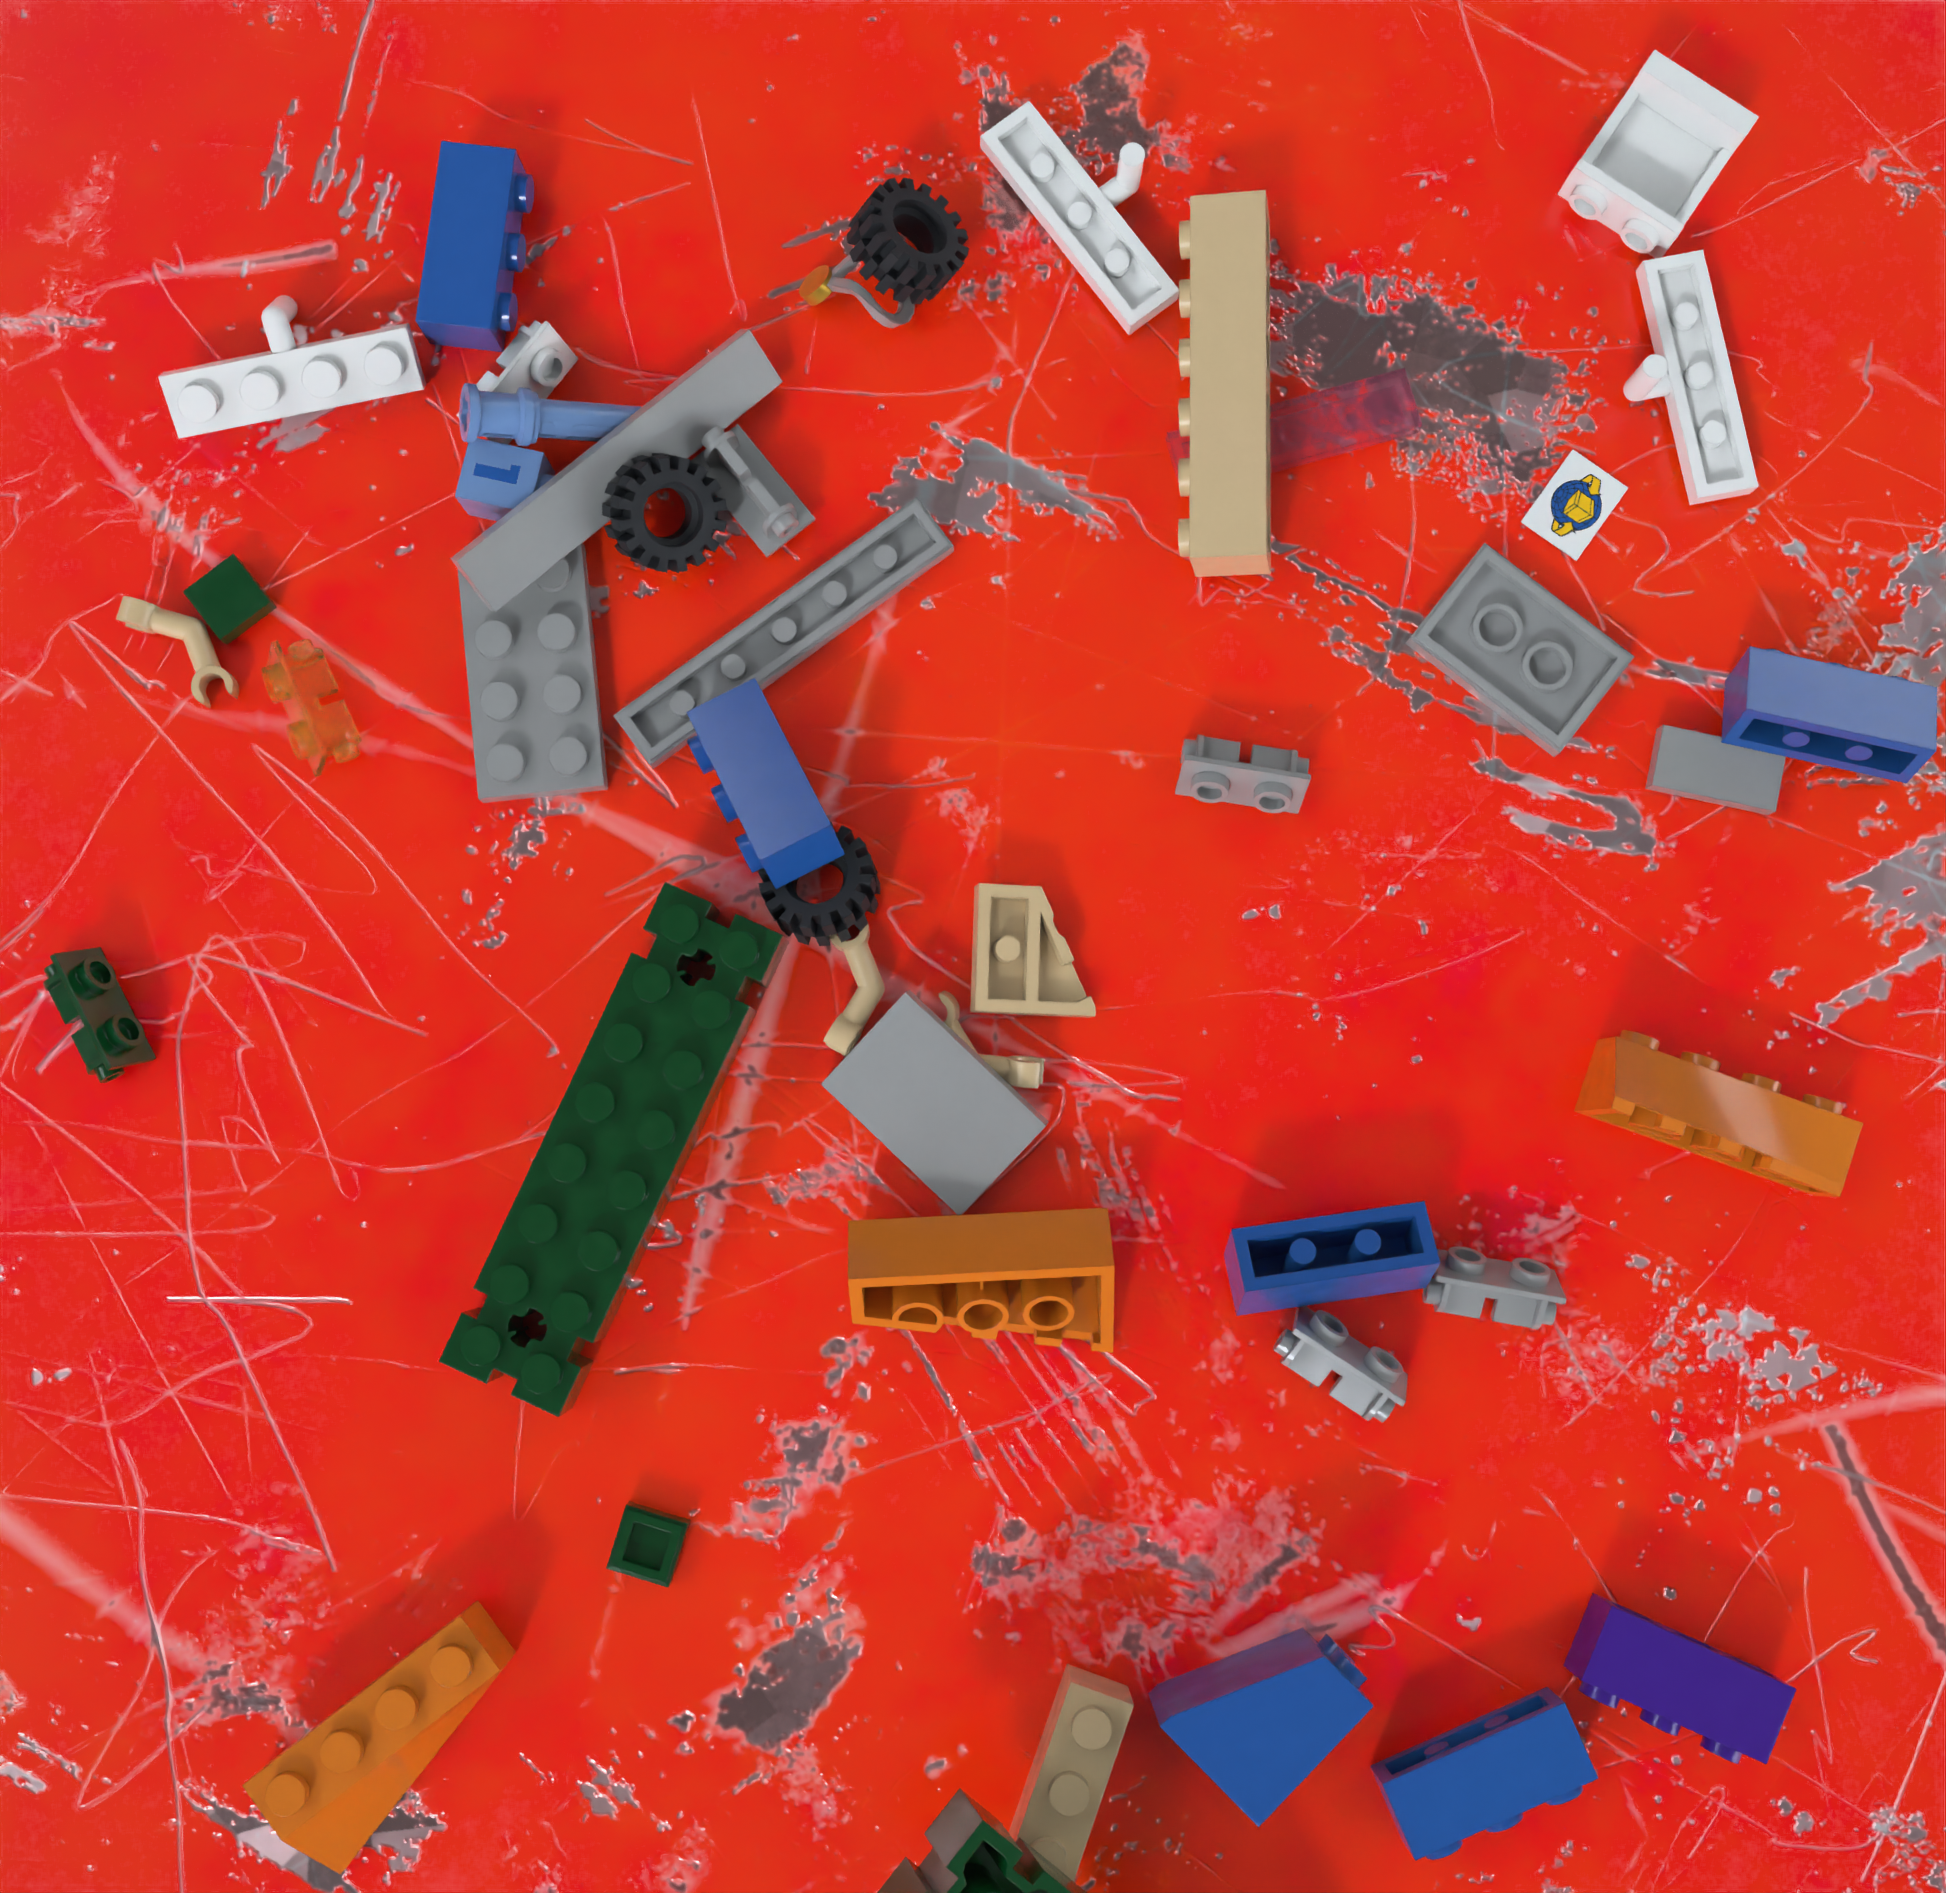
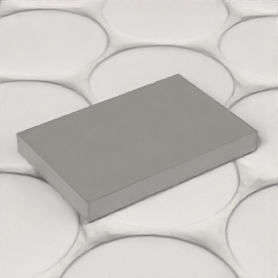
[1405,543,1635,757]
[821,990,1049,1215]

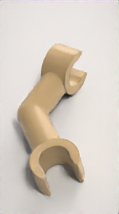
[116,596,239,709]
[823,924,885,1057]
[939,990,1045,1088]

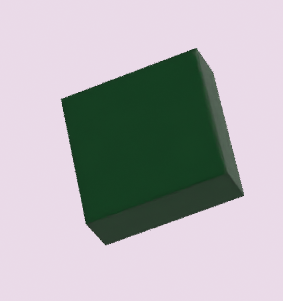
[183,554,277,645]
[606,1501,691,1588]

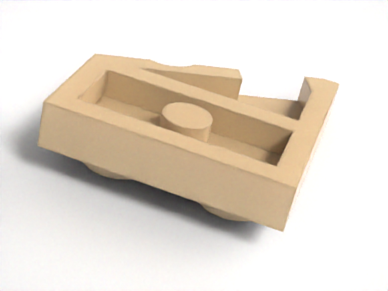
[970,883,1096,1018]

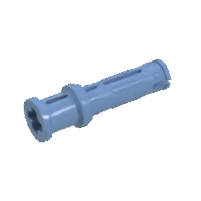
[459,383,642,446]

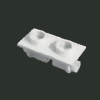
[456,320,578,445]

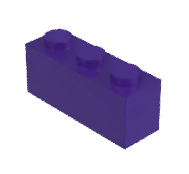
[1563,1593,1796,1764]

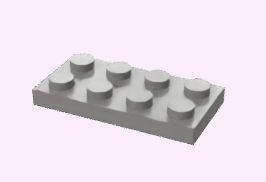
[458,543,608,803]

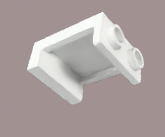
[1557,50,1759,258]

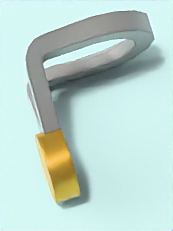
[799,254,915,329]

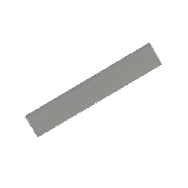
[450,329,783,612]
[613,497,954,769]

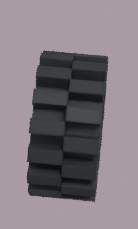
[847,178,969,304]
[602,453,727,573]
[758,822,880,946]

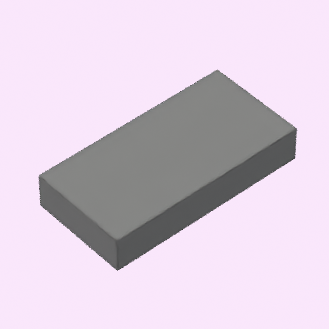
[1645,724,1786,815]

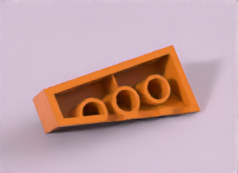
[1574,1030,1863,1197]
[848,1208,1115,1353]
[242,1600,516,1875]

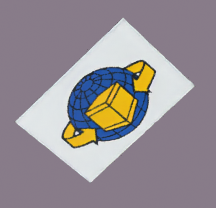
[1521,449,1628,561]

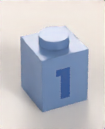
[455,438,555,521]

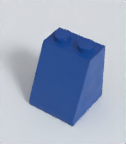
[1148,1628,1373,1827]

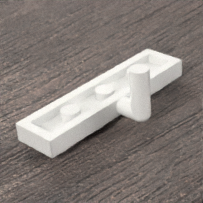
[980,101,1179,335]
[1623,250,1758,505]
[158,295,426,439]

